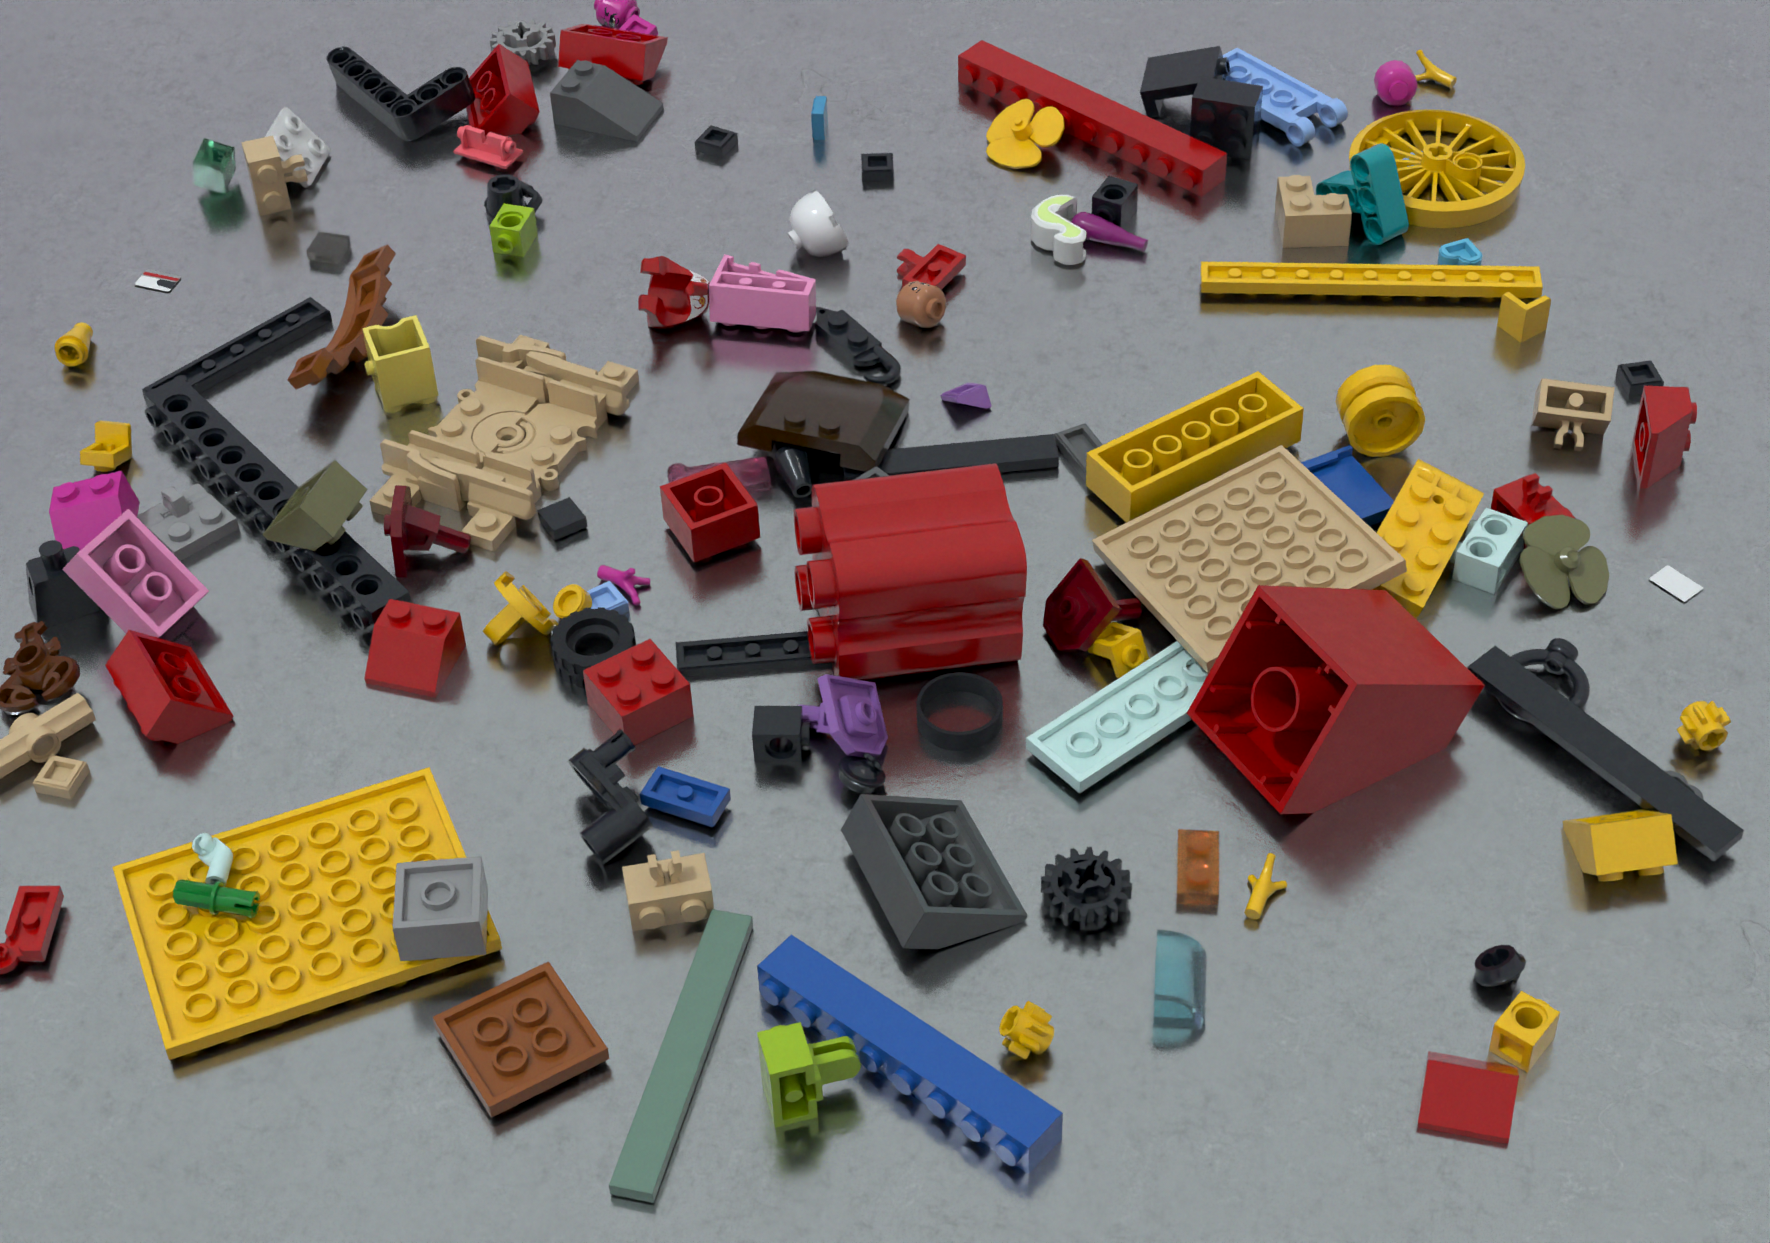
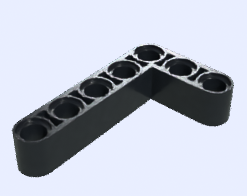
[326,46,475,141]

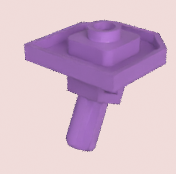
[798,674,888,757]

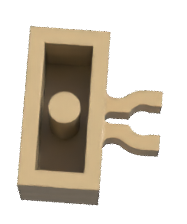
[241,136,308,216]
[1532,378,1615,452]
[622,850,714,931]

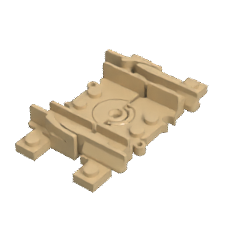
[369,335,639,552]

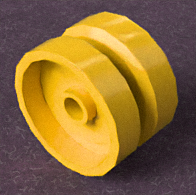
[1335,365,1426,457]

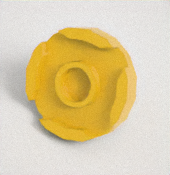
[483,571,558,646]

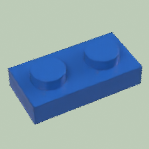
[640,766,731,827]

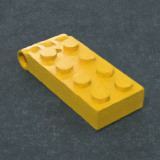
[1372,459,1484,620]

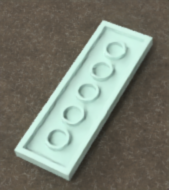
[1026,641,1208,793]

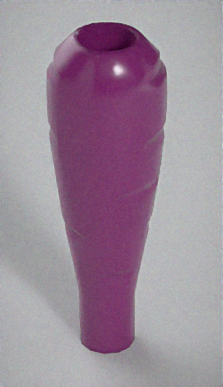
[1072,212,1148,252]

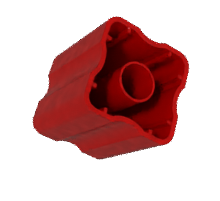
[794,463,1027,680]

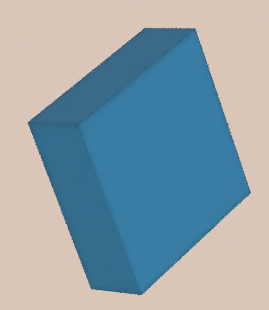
[811,96,828,140]

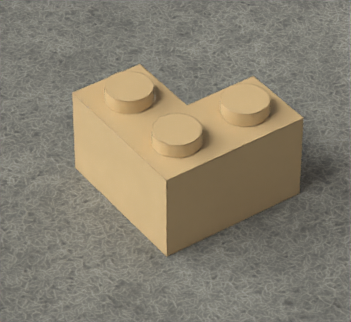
[1275,175,1352,248]

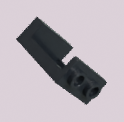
[1140,46,1230,118]

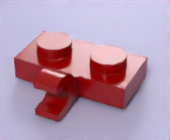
[897,244,966,290]

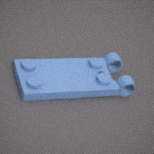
[1223,47,1348,146]

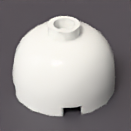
[788,190,849,257]

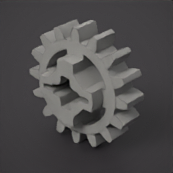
[490,19,556,65]

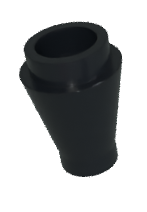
[774,444,813,498]

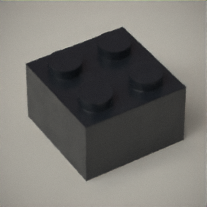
[1190,76,1263,160]

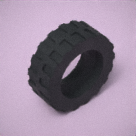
[550,607,636,688]

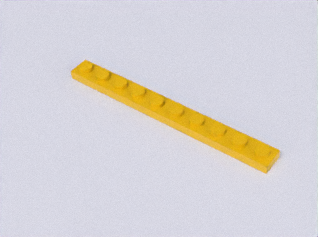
[1200,261,1543,299]

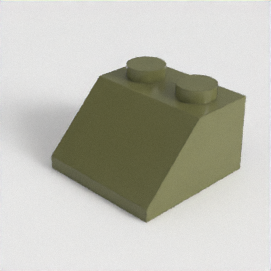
[263,460,368,551]

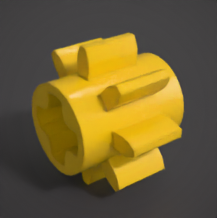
[1676,701,1731,750]
[999,1001,1054,1060]

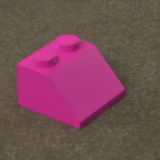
[49,471,140,550]

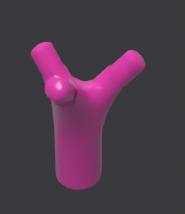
[597,565,650,606]

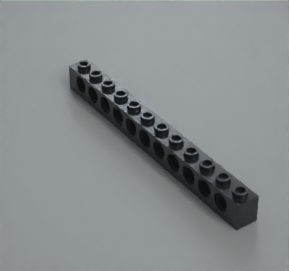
[144,376,412,634]

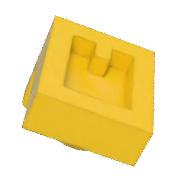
[1087,621,1149,678]

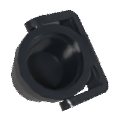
[484,175,543,223]

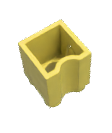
[362,315,439,413]

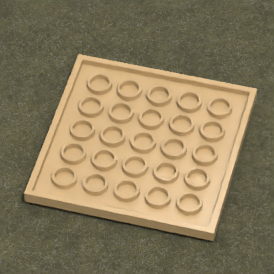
[1092,445,1407,674]

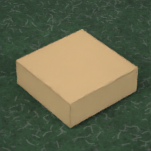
[33,755,90,800]

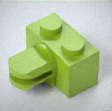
[757,1022,861,1128]

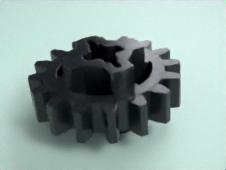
[1041,847,1132,930]

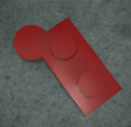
[0,886,64,974]

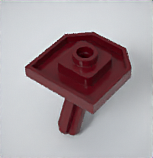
[384,485,471,578]
[1043,558,1142,653]

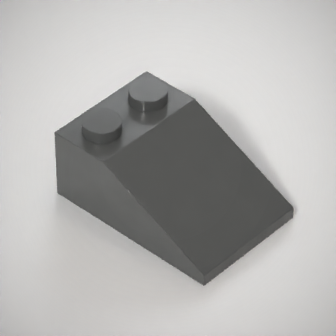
[550,60,664,142]

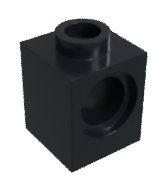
[1091,176,1138,228]
[752,706,811,762]

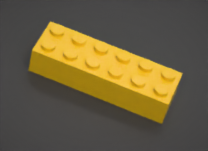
[1086,371,1304,523]

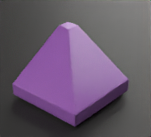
[940,382,992,409]

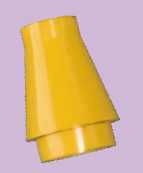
[55,322,93,366]

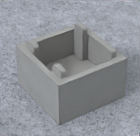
[393,856,488,961]

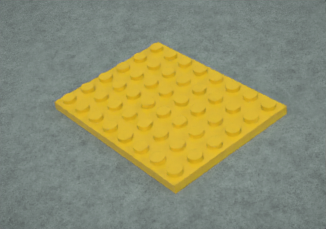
[113,767,502,1060]

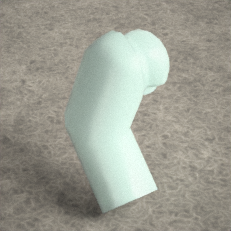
[192,833,233,886]

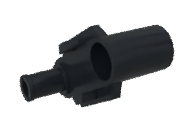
[568,729,653,865]

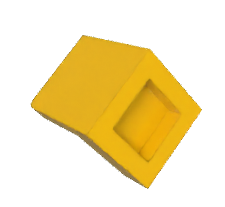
[1497,292,1551,343]

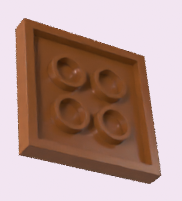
[432,961,609,1118]

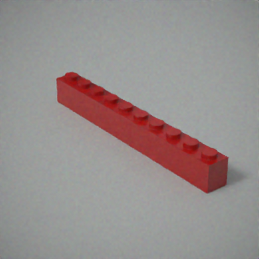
[958,40,1227,197]

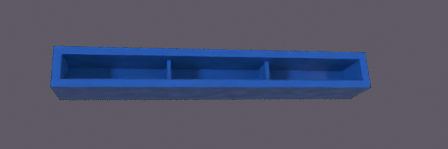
[757,934,1063,1174]

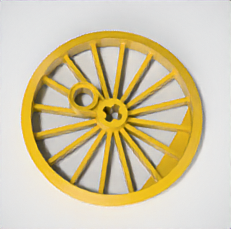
[1349,110,1525,228]

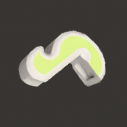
[1031,195,1086,265]

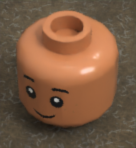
[896,281,946,329]

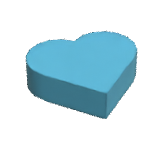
[1438,238,1483,266]

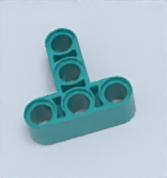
[1316,143,1409,245]

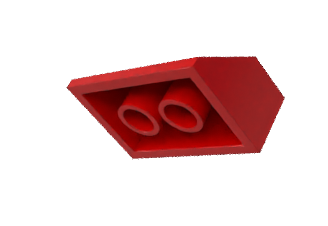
[558,24,668,85]
[466,44,540,139]
[105,630,234,744]

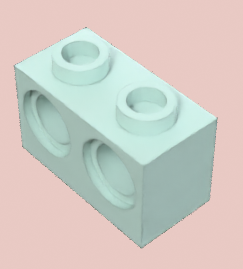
[1450,508,1528,594]

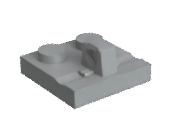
[137,483,239,561]

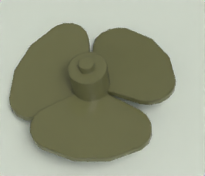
[1520,515,1610,610]

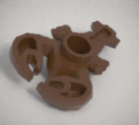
[0,621,80,715]

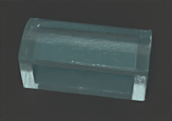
[1153,930,1207,1028]

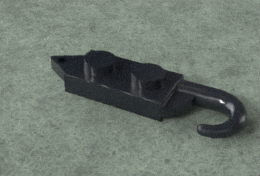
[815,307,901,385]

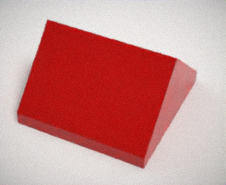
[1417,1051,1519,1144]

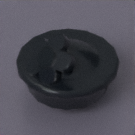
[838,752,886,794]
[1474,945,1526,986]

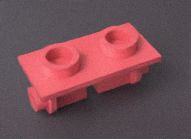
[453,125,523,169]

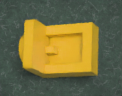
[80,420,132,472]

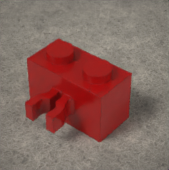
[1491,473,1576,550]

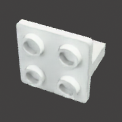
[265,107,330,188]

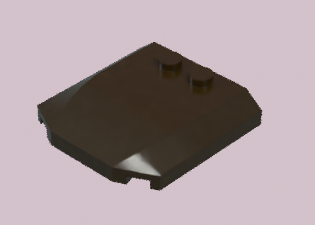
[737,371,910,472]

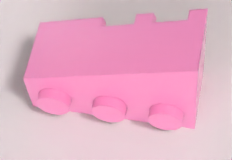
[709,254,816,333]

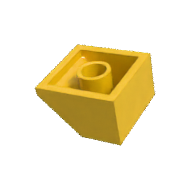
[1563,810,1678,881]

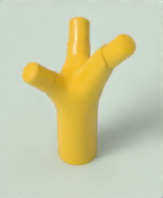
[1415,49,1457,89]
[1244,853,1287,920]

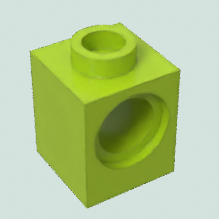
[489,204,538,257]

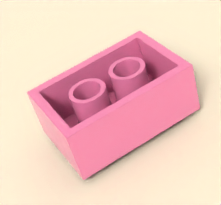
[62,509,209,638]

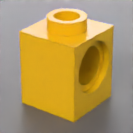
[1489,991,1560,1073]

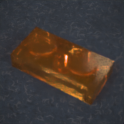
[1176,829,1219,905]

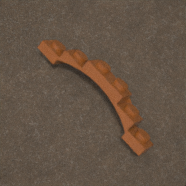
[287,244,396,390]

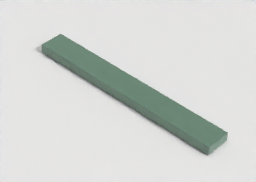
[609,909,753,1203]

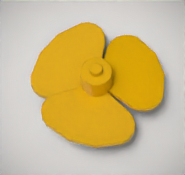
[986,99,1065,169]

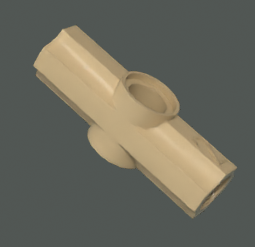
[0,693,96,779]

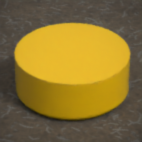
[553,584,592,619]

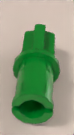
[173,879,260,918]

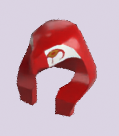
[638,256,710,329]

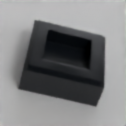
[695,125,738,158]
[861,153,894,182]
[1616,360,1664,396]
[537,497,588,540]

